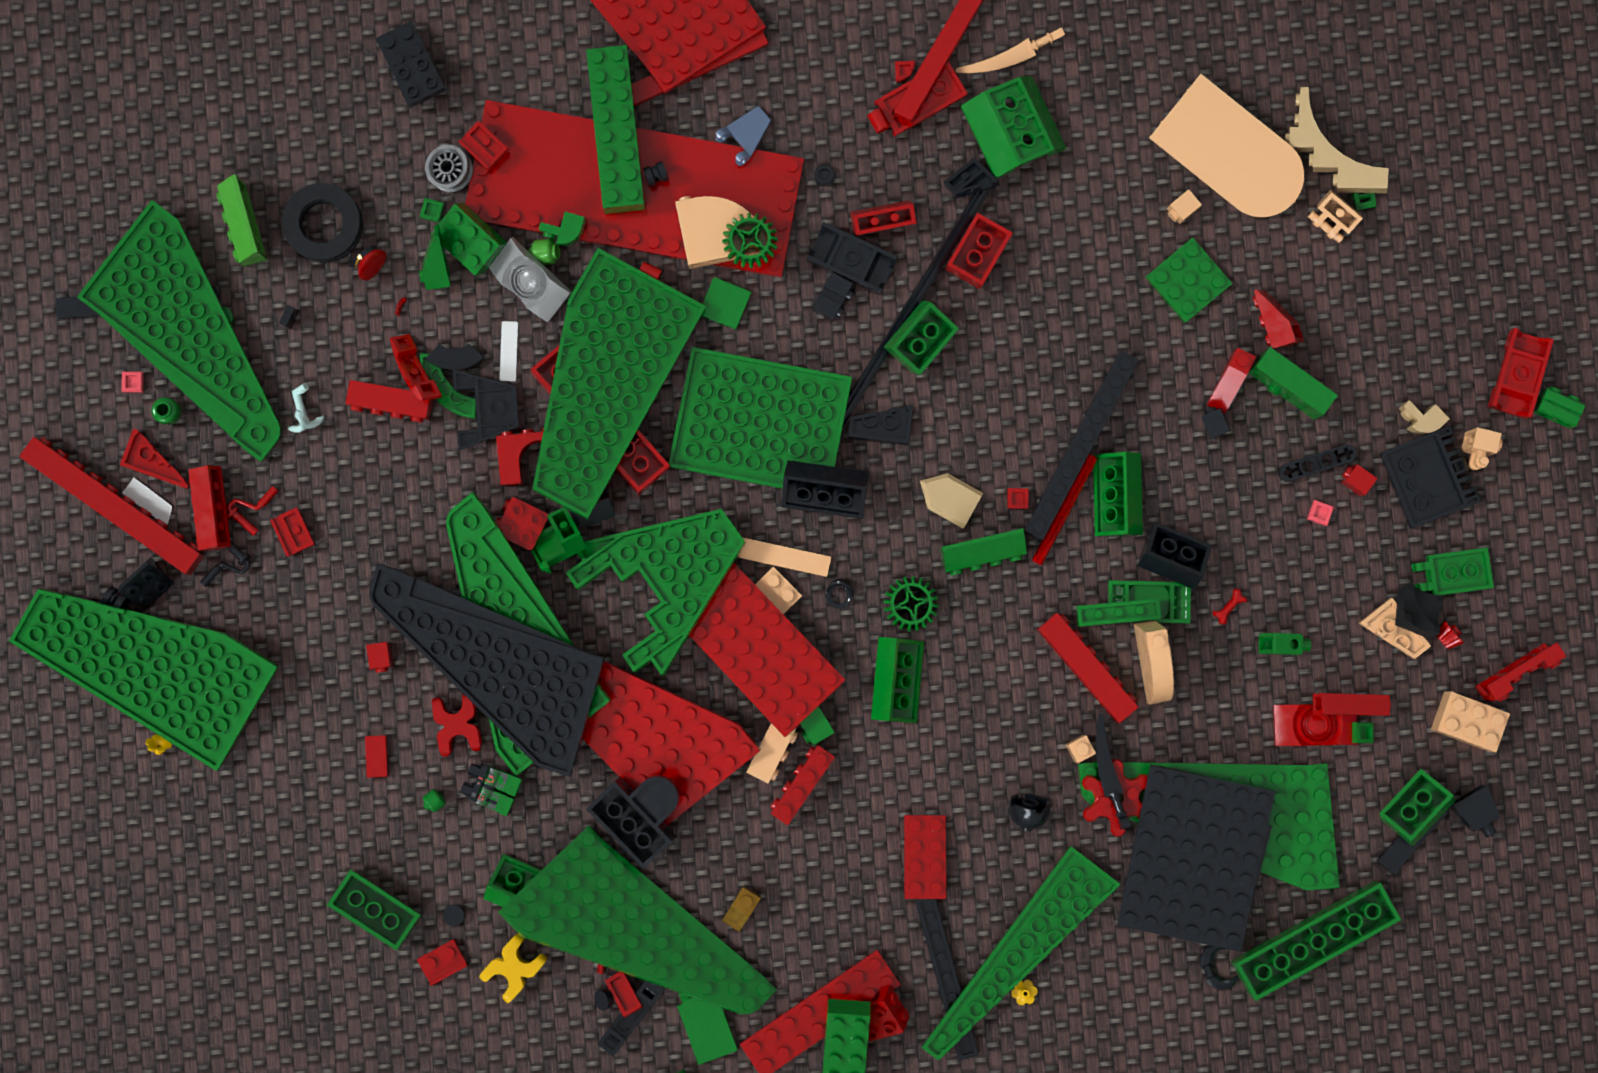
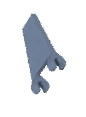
[716,106,771,166]

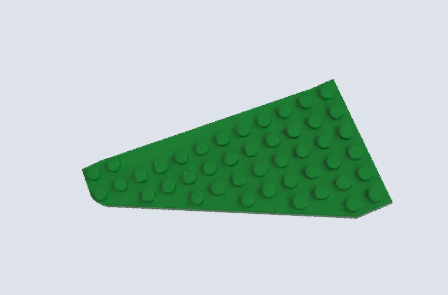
[1078,762,1340,891]

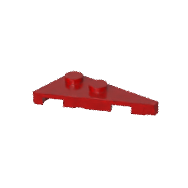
[120,428,190,489]

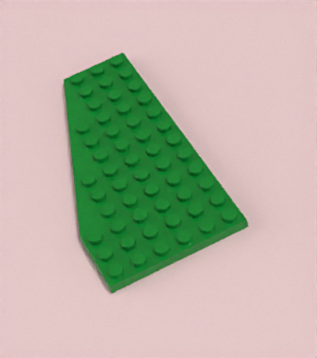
[533,248,706,520]
[9,588,279,771]

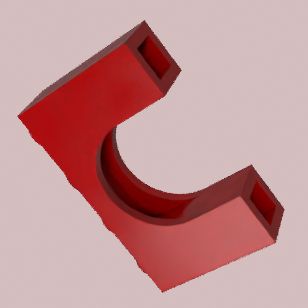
[496,428,544,487]

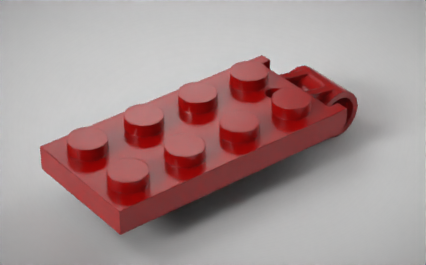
[867,61,968,137]

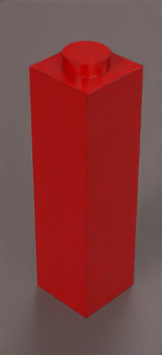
[1313,693,1391,716]

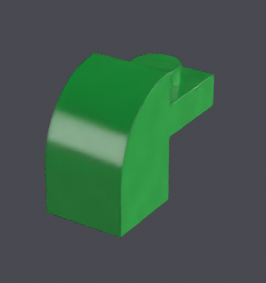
[539,212,587,246]

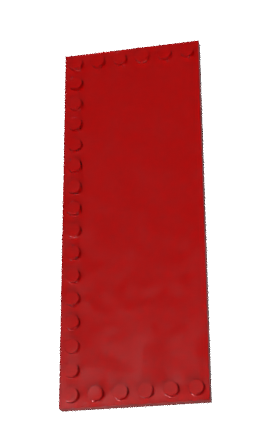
[465,100,804,278]

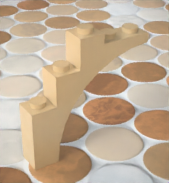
[1285,87,1389,193]

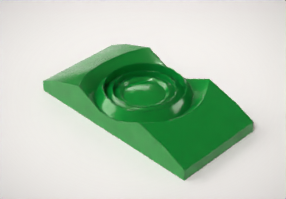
[1108,580,1191,624]

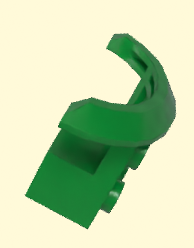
[531,507,587,574]

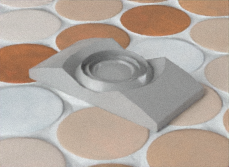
[489,237,572,322]

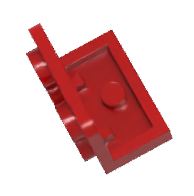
[496,496,548,550]
[868,985,910,1041]

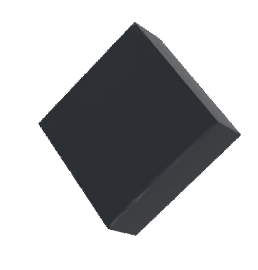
[280,305,299,330]

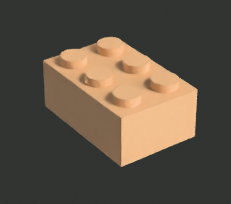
[1431,692,1510,753]

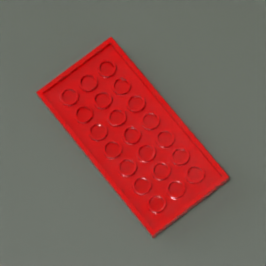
[689,563,846,738]

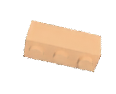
[746,723,798,783]

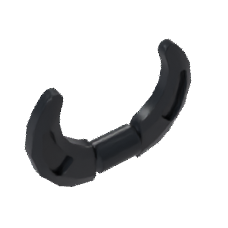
[1200,945,1238,990]

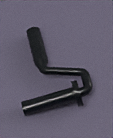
[200,541,251,587]

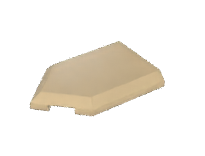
[920,473,983,529]

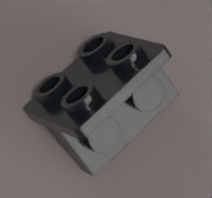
[118,557,174,610]

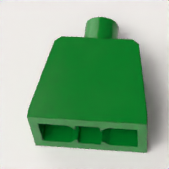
[1258,633,1311,655]

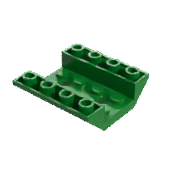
[960,76,1066,178]

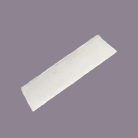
[122,477,172,524]

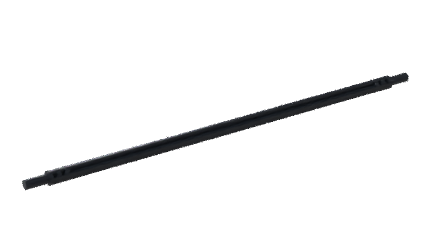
[843,169,998,427]

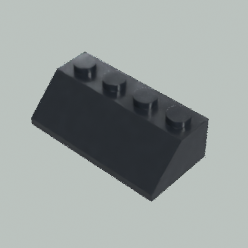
[781,460,869,519]

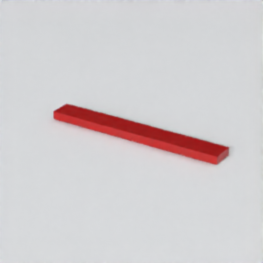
[894,0,984,123]
[632,31,768,107]

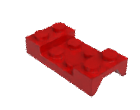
[1487,328,1554,419]
[1475,642,1566,702]

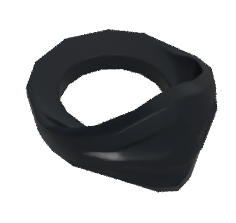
[826,578,853,609]

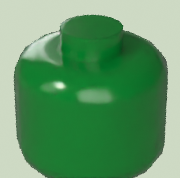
[423,789,446,812]

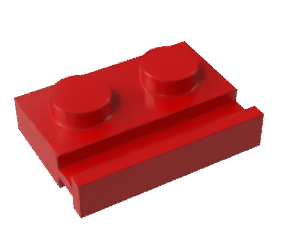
[458,120,509,171]
[270,507,316,557]
[417,938,468,986]

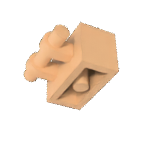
[1308,190,1363,243]
[1461,427,1503,470]

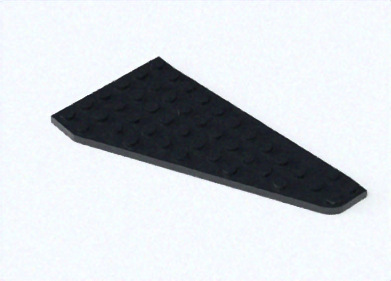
[369,564,605,777]

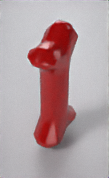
[1213,589,1247,625]

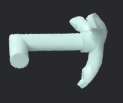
[288,383,325,433]

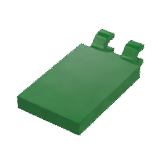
[1411,547,1494,595]
[677,992,738,1065]

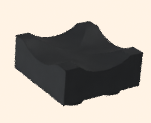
[1395,583,1443,639]

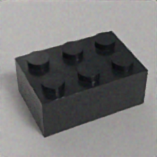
[1137,522,1212,590]

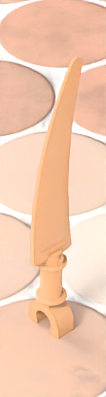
[956,27,1065,73]

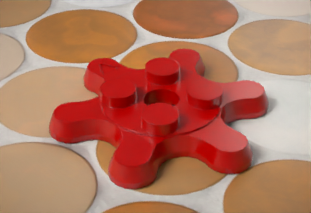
[1082,759,1148,837]

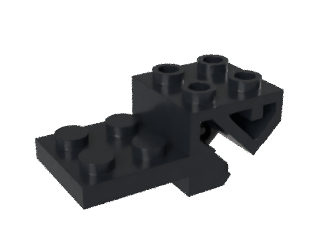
[375,20,447,108]

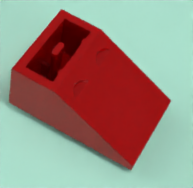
[1253,290,1304,350]

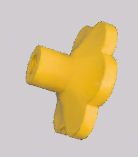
[145,734,172,755]
[1011,979,1038,1005]

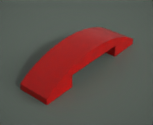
[390,334,441,401]

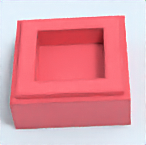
[122,372,144,393]
[1307,500,1334,526]

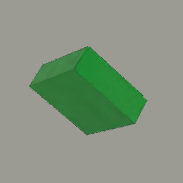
[420,198,445,223]
[1352,722,1374,743]

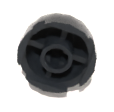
[1009,794,1051,831]

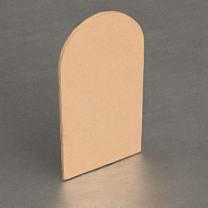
[1149,74,1304,217]

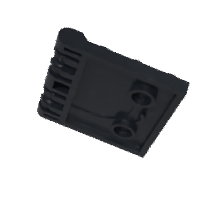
[1379,425,1483,529]

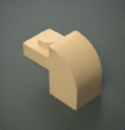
[1398,400,1449,435]

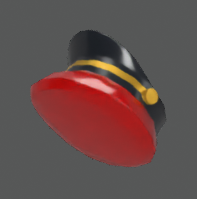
[349,245,387,281]

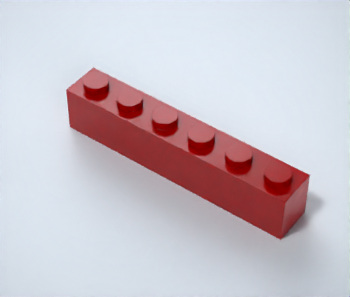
[1037,613,1138,723]

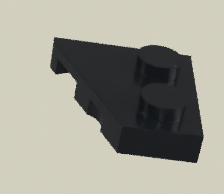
[943,157,1000,198]

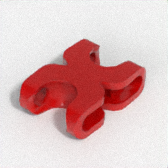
[432,694,482,757]

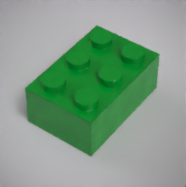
[431,203,507,276]
[884,300,959,375]
[1379,769,1455,847]

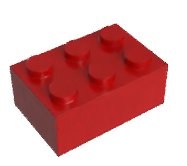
[945,213,1013,290]

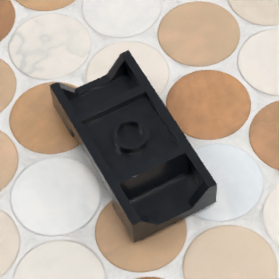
[806,222,898,296]

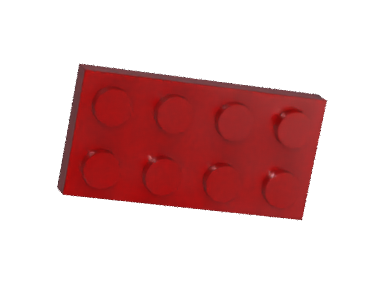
[904,815,946,899]

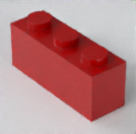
[850,200,916,235]

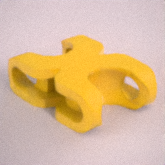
[479,933,548,1003]

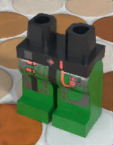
[460,763,523,817]

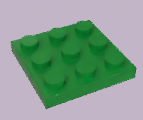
[1145,237,1232,323]

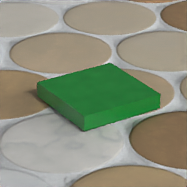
[702,277,752,330]

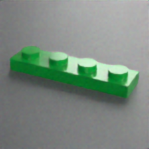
[1076,598,1161,627]

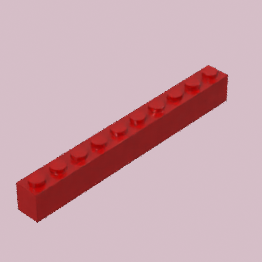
[19,437,205,575]

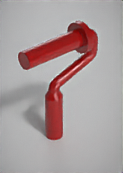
[227,486,278,536]

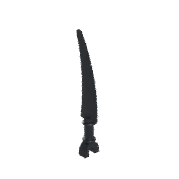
[1096,714,1130,830]

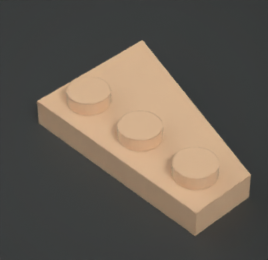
[1359,598,1431,659]

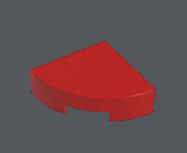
[895,60,915,83]

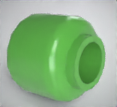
[529,239,561,265]

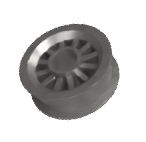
[425,144,473,192]

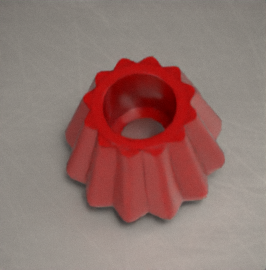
[1436,621,1464,649]

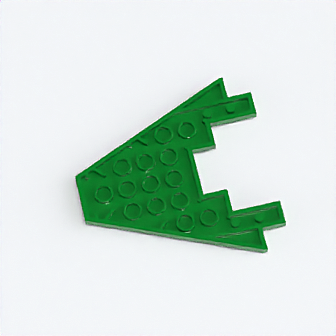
[566,509,746,676]

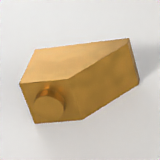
[722,885,761,932]

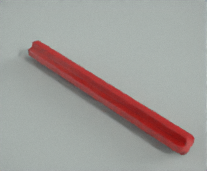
[1032,454,1097,565]

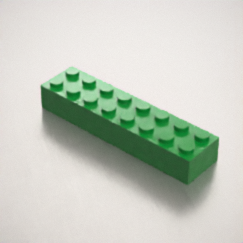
[586,45,646,214]
[1231,881,1401,1001]

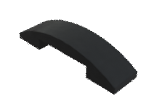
[597,981,665,1057]

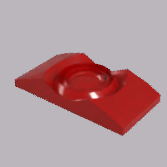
[1273,704,1358,746]

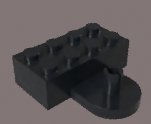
[586,775,680,869]

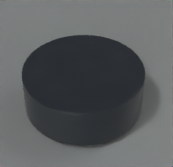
[814,165,835,186]
[443,905,465,926]
[594,988,614,1011]

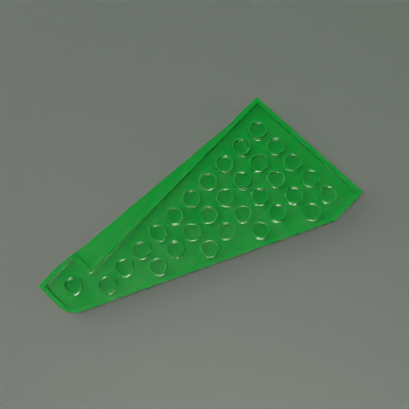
[77,200,282,462]
[446,492,611,776]
[498,826,776,1015]

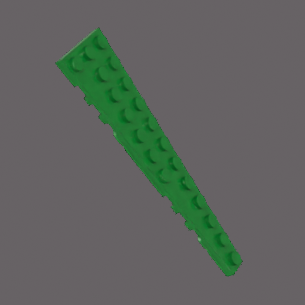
[921,846,1121,1061]

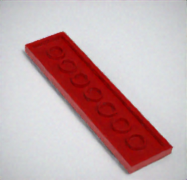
[740,949,900,1073]

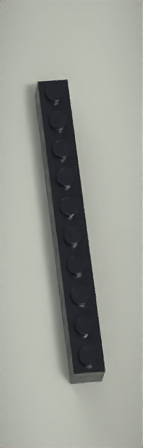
[1024,351,1139,542]

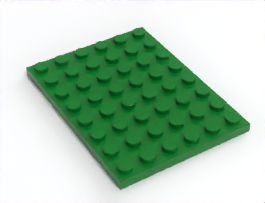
[669,347,852,489]

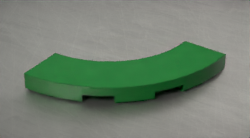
[420,353,477,419]

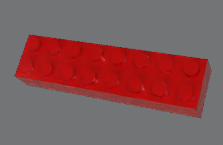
[530,345,670,496]

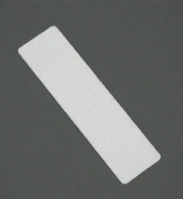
[500,321,518,381]

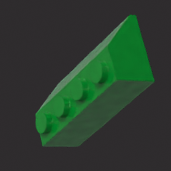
[1093,452,1143,536]
[940,528,1027,576]
[871,637,924,723]
[483,854,541,907]

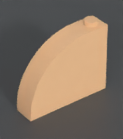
[675,196,767,269]
[1134,620,1174,705]

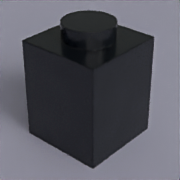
[1201,407,1231,439]

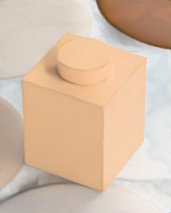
[1167,190,1202,224]
[1065,735,1096,763]

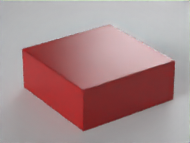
[1007,488,1029,509]

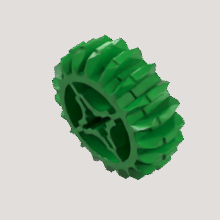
[722,212,778,269]
[883,576,939,632]

